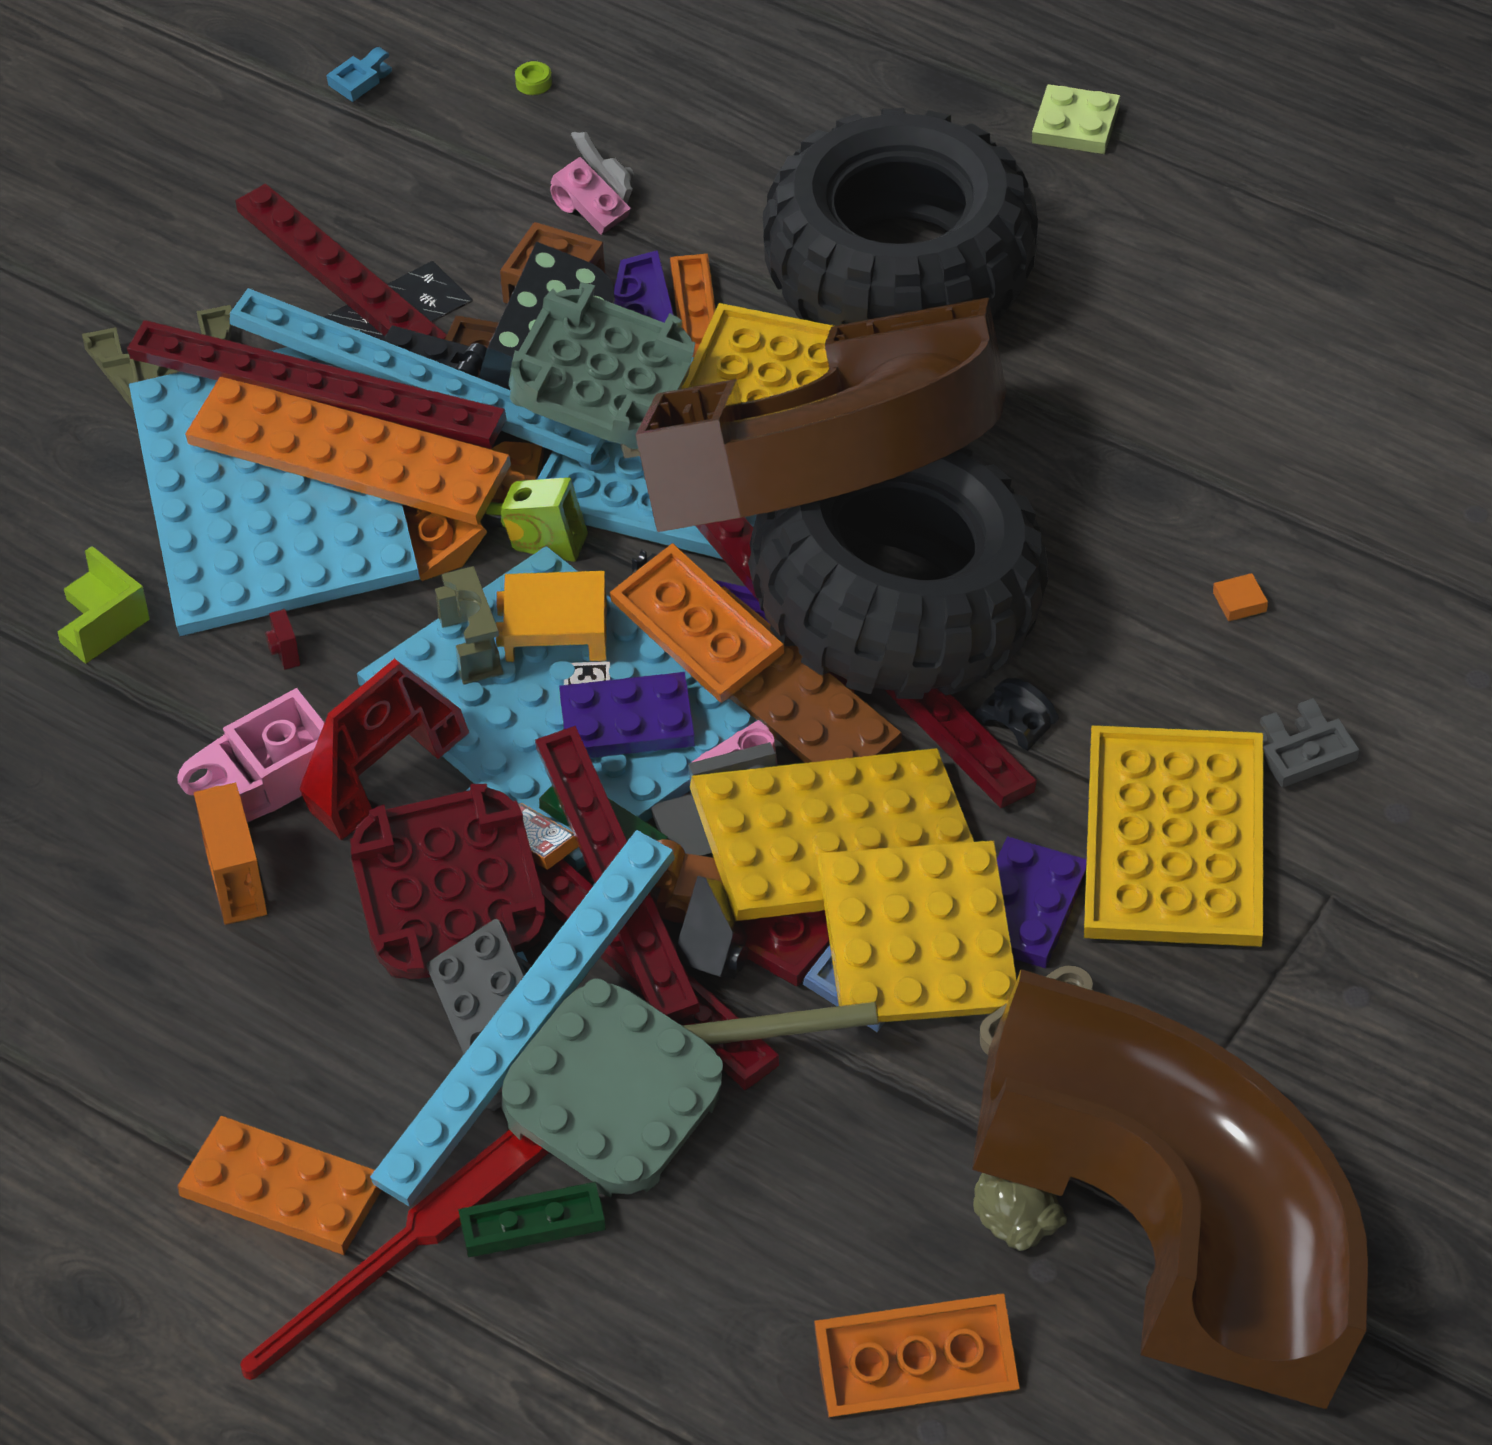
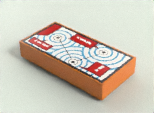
[519,803,579,870]

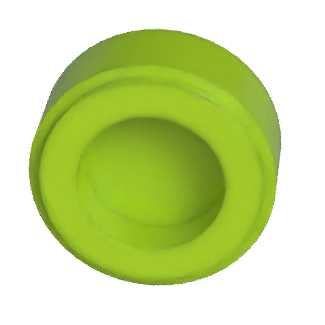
[515,61,552,95]

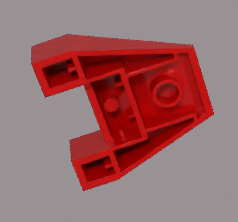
[299,658,469,840]

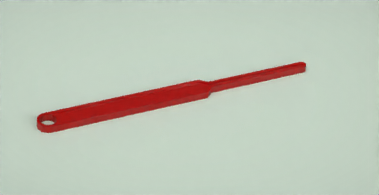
[240,1130,550,1380]

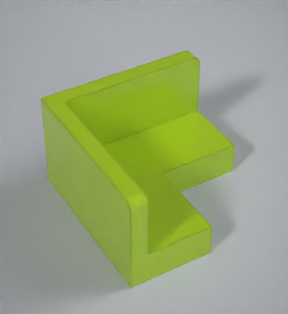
[58,546,150,664]

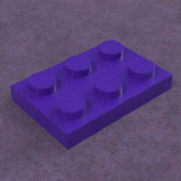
[559,672,695,758]
[997,836,1087,968]

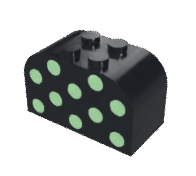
[478,241,614,390]

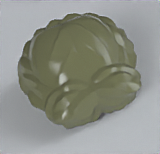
[973,1173,1067,1252]

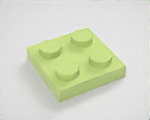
[1032,84,1120,154]

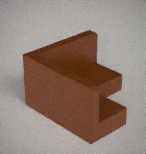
[500,222,605,304]

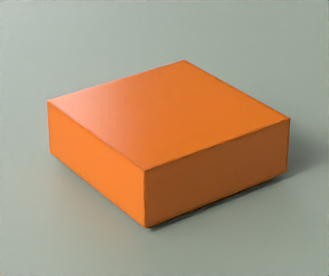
[1213,573,1268,622]

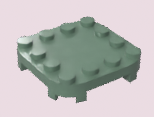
[509,282,695,449]
[502,979,723,1198]

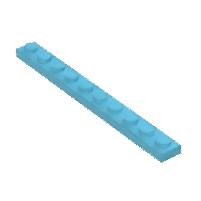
[230,288,605,465]
[370,830,675,1207]

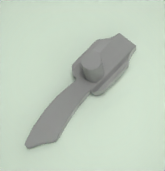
[571,132,634,204]

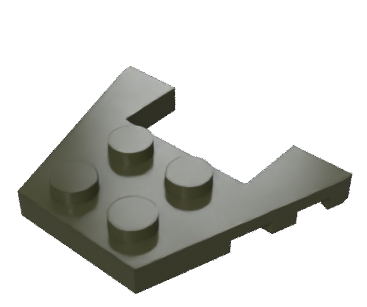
[82,305,232,411]

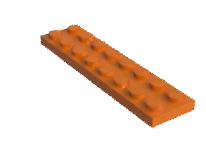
[185,377,511,525]

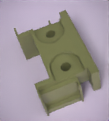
[435,566,504,685]

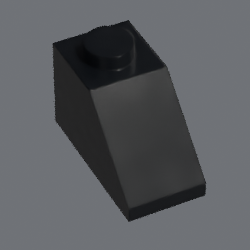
[675,876,748,979]

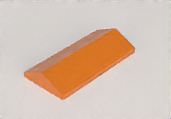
[402,504,487,581]
[814,1293,1020,1418]

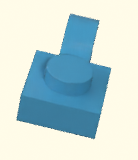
[326,47,392,102]

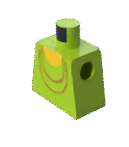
[486,478,588,562]

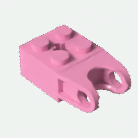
[177,688,324,822]

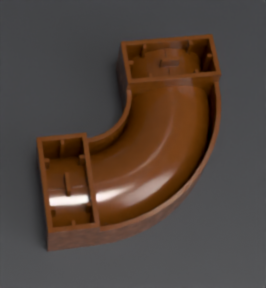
[635,298,1007,532]
[972,969,1368,1409]

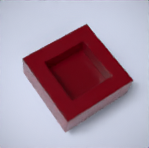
[265,609,300,670]

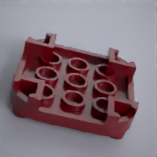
[350,784,545,979]

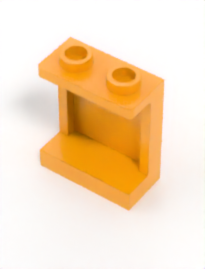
[496,571,607,662]

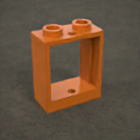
[193,782,267,925]

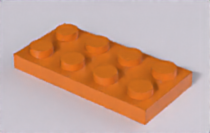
[610,543,785,704]
[178,1116,382,1255]

